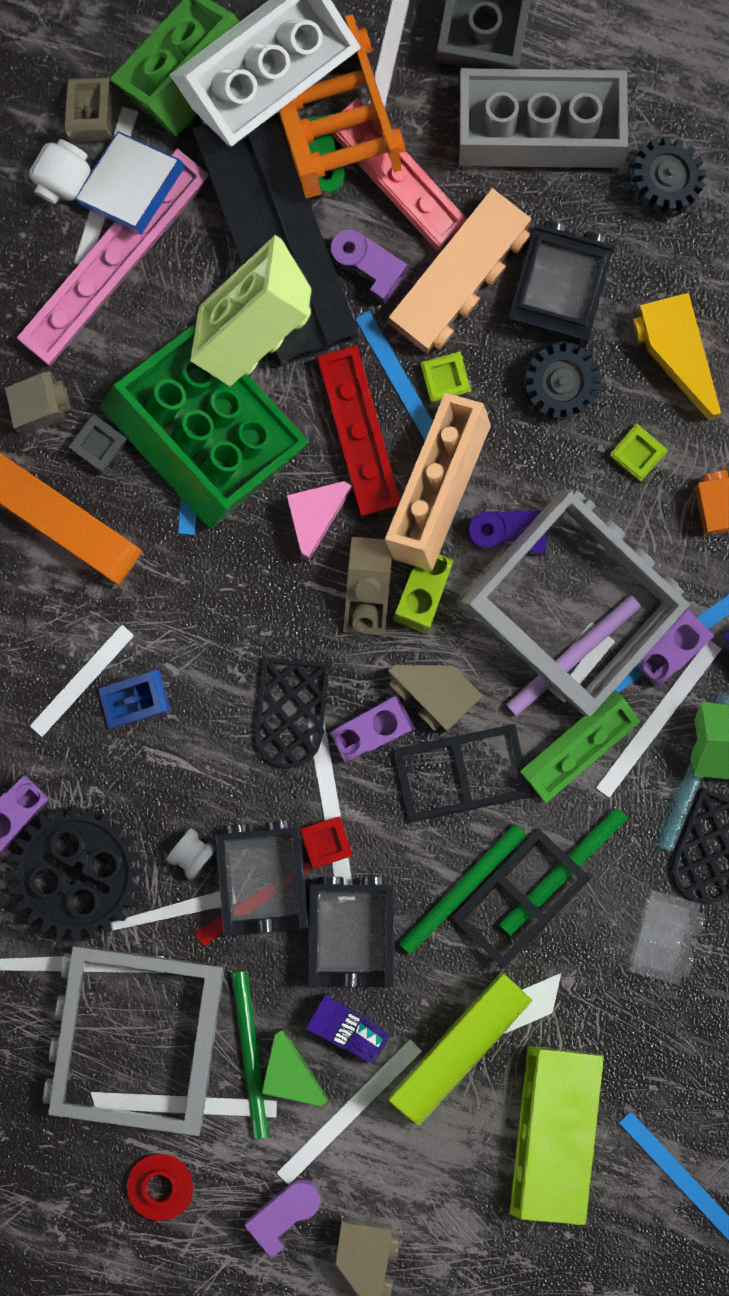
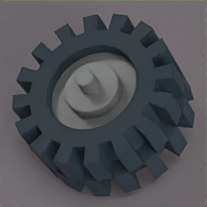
[625,137,706,219]
[525,340,601,418]

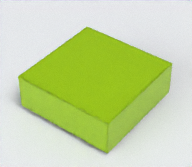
[420,352,471,404]
[609,423,668,483]

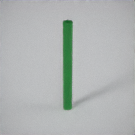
[499,807,628,936]
[399,823,526,955]
[231,970,270,1140]

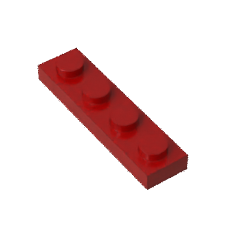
[317,345,400,517]

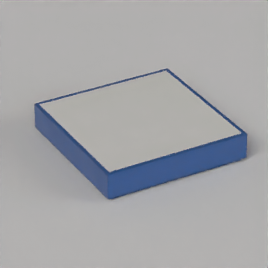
[74,131,185,235]

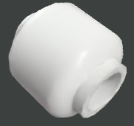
[29,139,91,204]

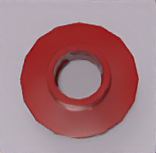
[127,1154,194,1221]

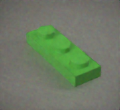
[520,690,641,803]

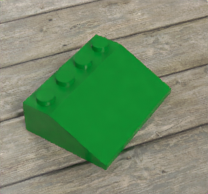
[99,323,310,530]

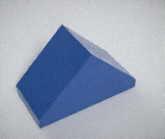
[98,670,171,729]

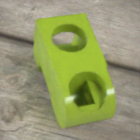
[393,554,454,635]

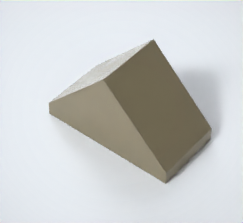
[65,78,112,144]

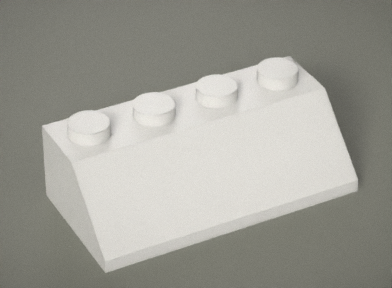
[170,0,361,146]

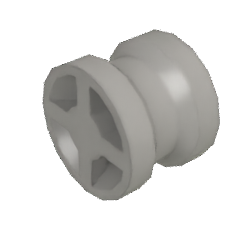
[166,828,217,881]

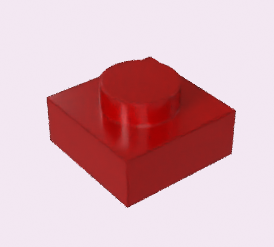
[300,816,353,869]

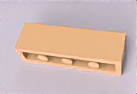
[388,188,532,354]
[385,393,491,571]

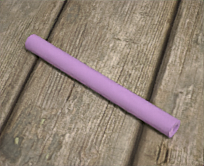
[506,595,641,717]

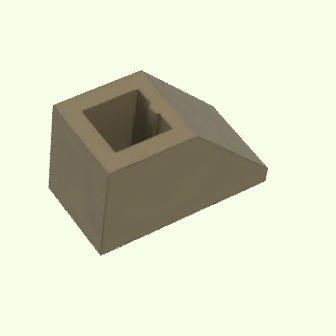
[5,371,71,434]
[343,537,392,636]
[388,665,483,732]
[336,1217,399,1296]

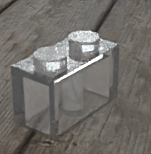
[627,890,705,985]

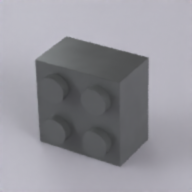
[436,0,531,69]

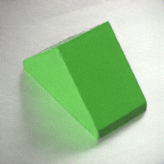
[262,1028,328,1106]

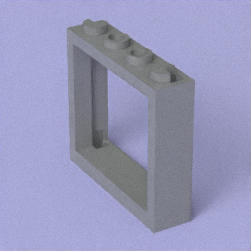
[461,490,690,717]
[43,945,225,1136]

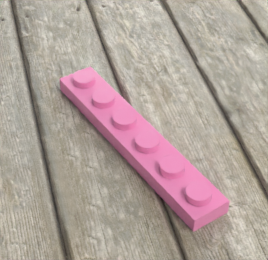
[17,149,210,366]

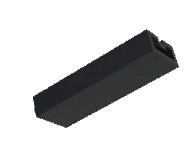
[193,113,358,367]

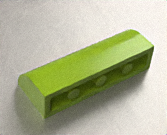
[389,971,533,1126]
[509,1046,604,1225]

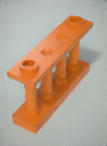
[278,14,406,199]

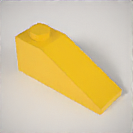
[633,293,721,420]

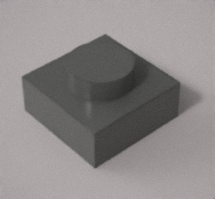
[69,414,128,473]

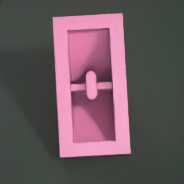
[287,481,352,560]

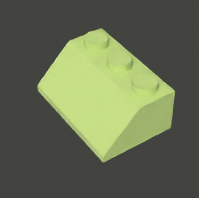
[191,235,311,386]

